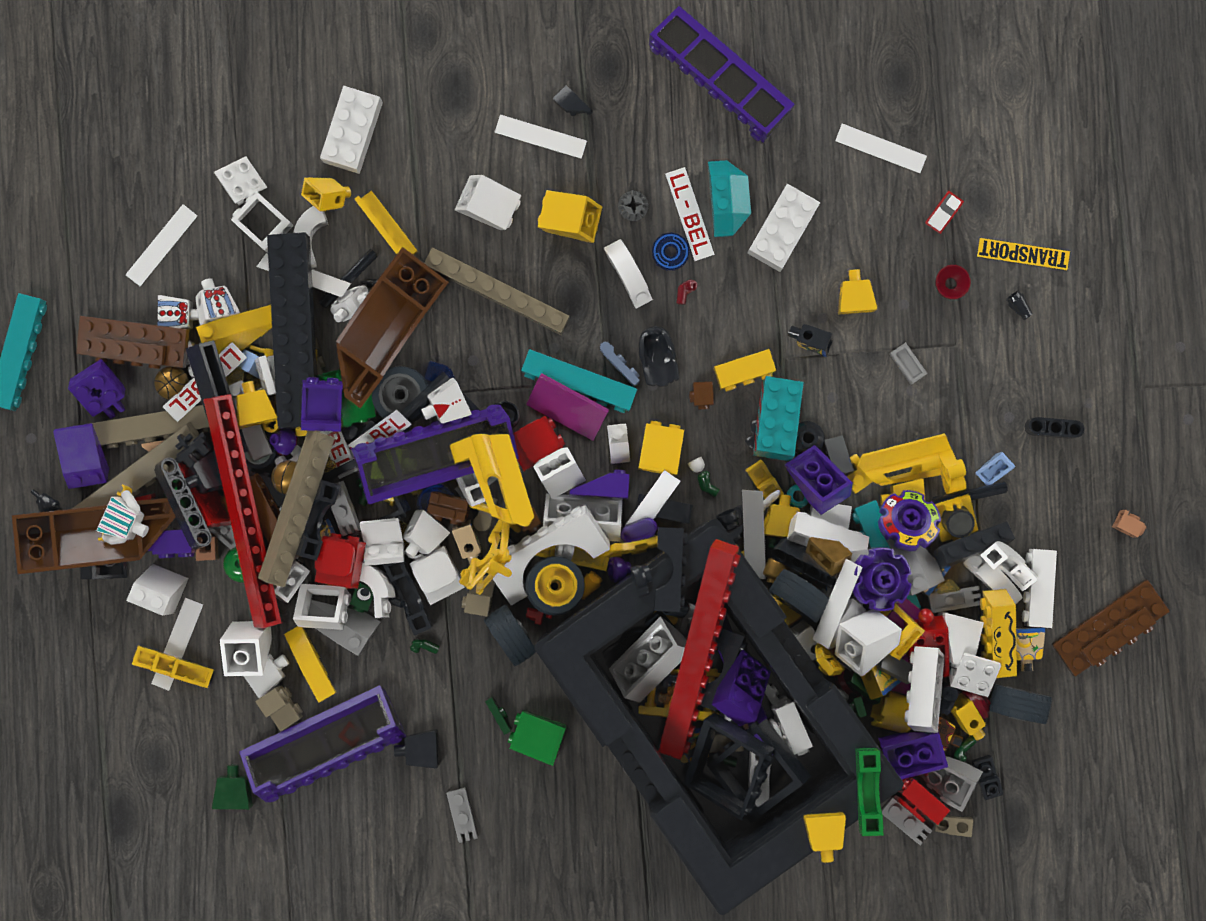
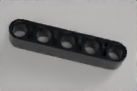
[154,458,212,550]
[771,537,855,597]

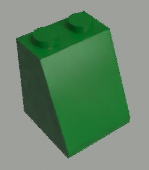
[317,369,376,427]
[507,710,566,766]

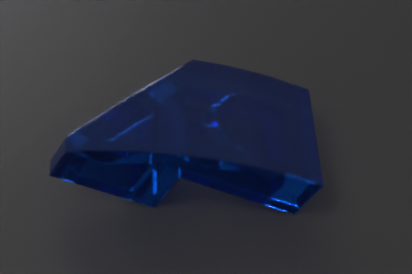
[424,361,460,388]

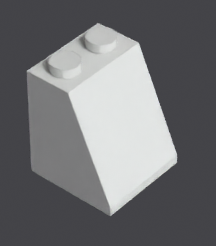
[455,175,521,230]
[126,564,189,616]
[835,610,902,676]
[938,612,984,668]
[220,621,272,676]

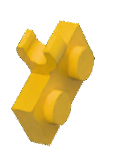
[847,454,873,494]

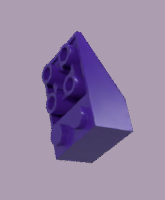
[712,650,771,726]

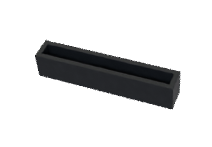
[185,340,249,453]

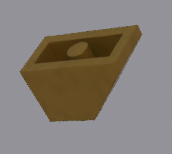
[806,537,852,576]

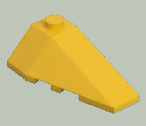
[196,305,272,354]

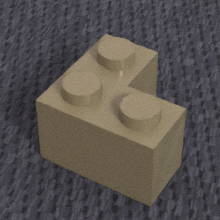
[461,574,495,617]
[255,685,303,732]

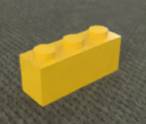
[713,349,776,392]

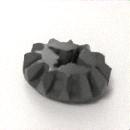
[618,190,649,221]

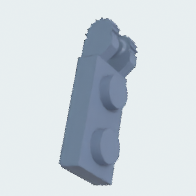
[600,341,640,387]

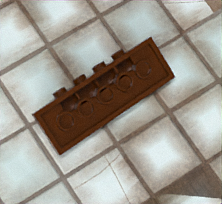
[76,316,190,369]
[1052,579,1170,677]

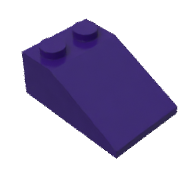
[53,423,109,489]
[785,445,853,515]
[570,470,629,499]
[879,731,948,780]

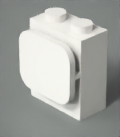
[533,448,586,499]
[410,544,465,605]
[769,699,813,756]

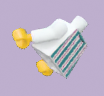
[96,484,149,545]

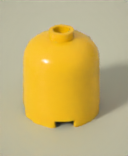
[870,691,911,733]

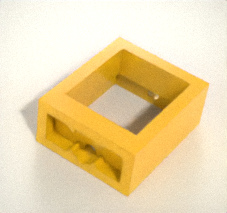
[879,603,925,660]

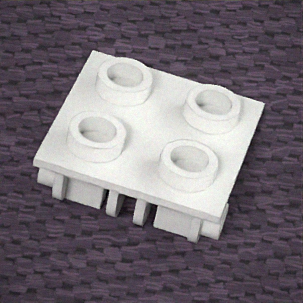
[214,156,267,205]

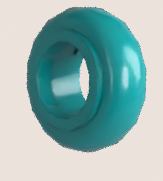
[787,484,808,508]

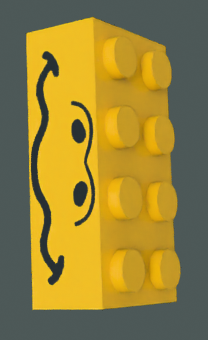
[980,589,1017,678]

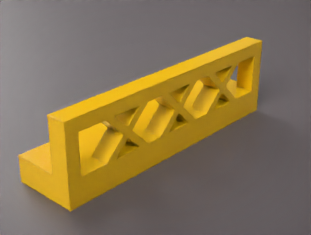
[355,190,418,255]

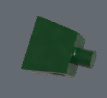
[212,764,253,810]

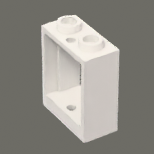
[231,192,294,253]
[293,584,351,630]

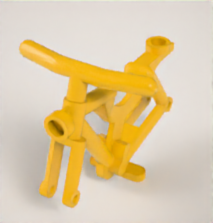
[459,503,531,595]

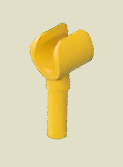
[250,345,274,357]

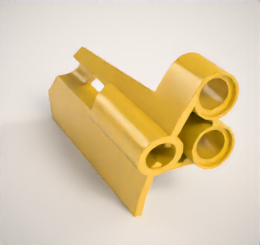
[857,433,967,494]
[450,434,534,527]

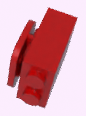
[513,416,565,472]
[315,533,366,589]
[894,777,950,825]

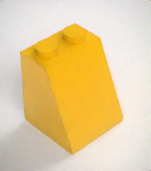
[538,190,602,243]
[638,421,684,476]

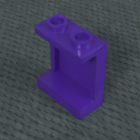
[301,377,343,432]

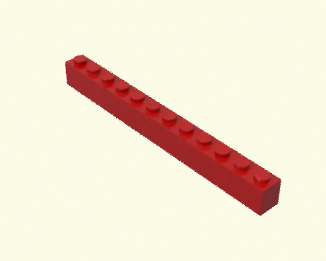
[203,394,281,628]
[659,539,741,760]

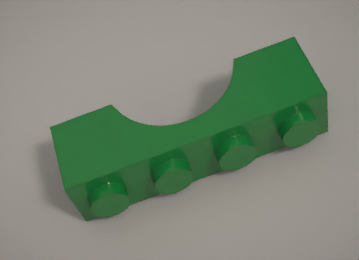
[855,748,884,836]

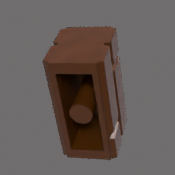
[427,491,470,525]

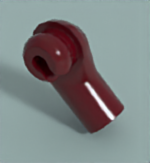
[676,279,698,305]

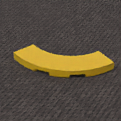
[601,535,658,557]

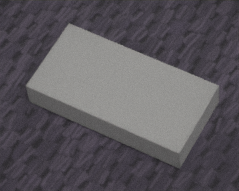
[889,342,927,385]

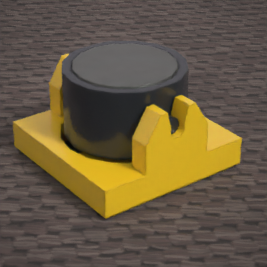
[935,494,978,542]

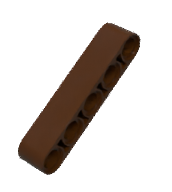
[249,473,301,560]

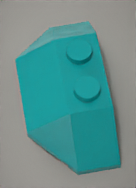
[708,160,751,237]

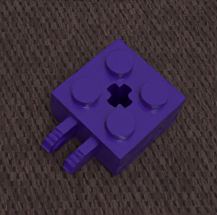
[68,359,125,419]
[148,530,200,558]

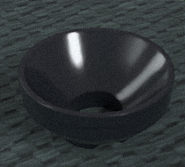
[795,421,825,454]

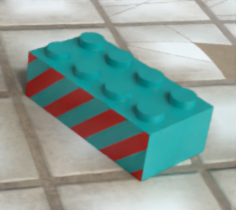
[753,376,804,461]

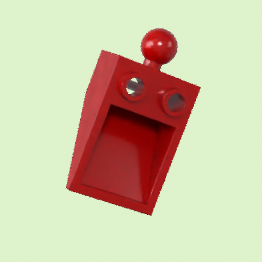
[904,608,950,677]

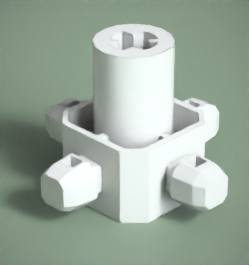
[330,285,369,322]

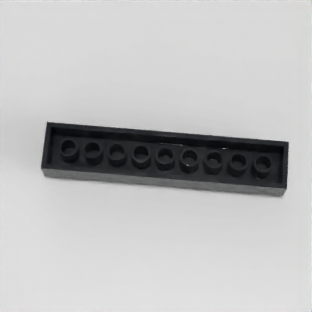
[267,232,318,429]

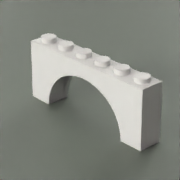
[493,505,610,605]

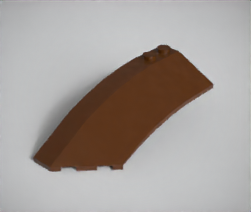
[336,247,449,408]
[12,498,175,574]

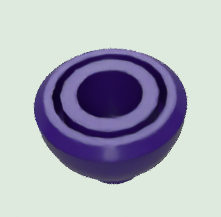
[270,429,296,455]
[607,557,631,583]

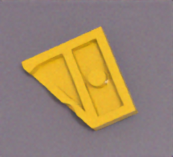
[815,643,845,676]

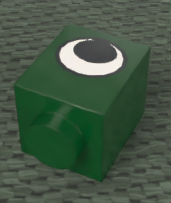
[350,582,374,613]

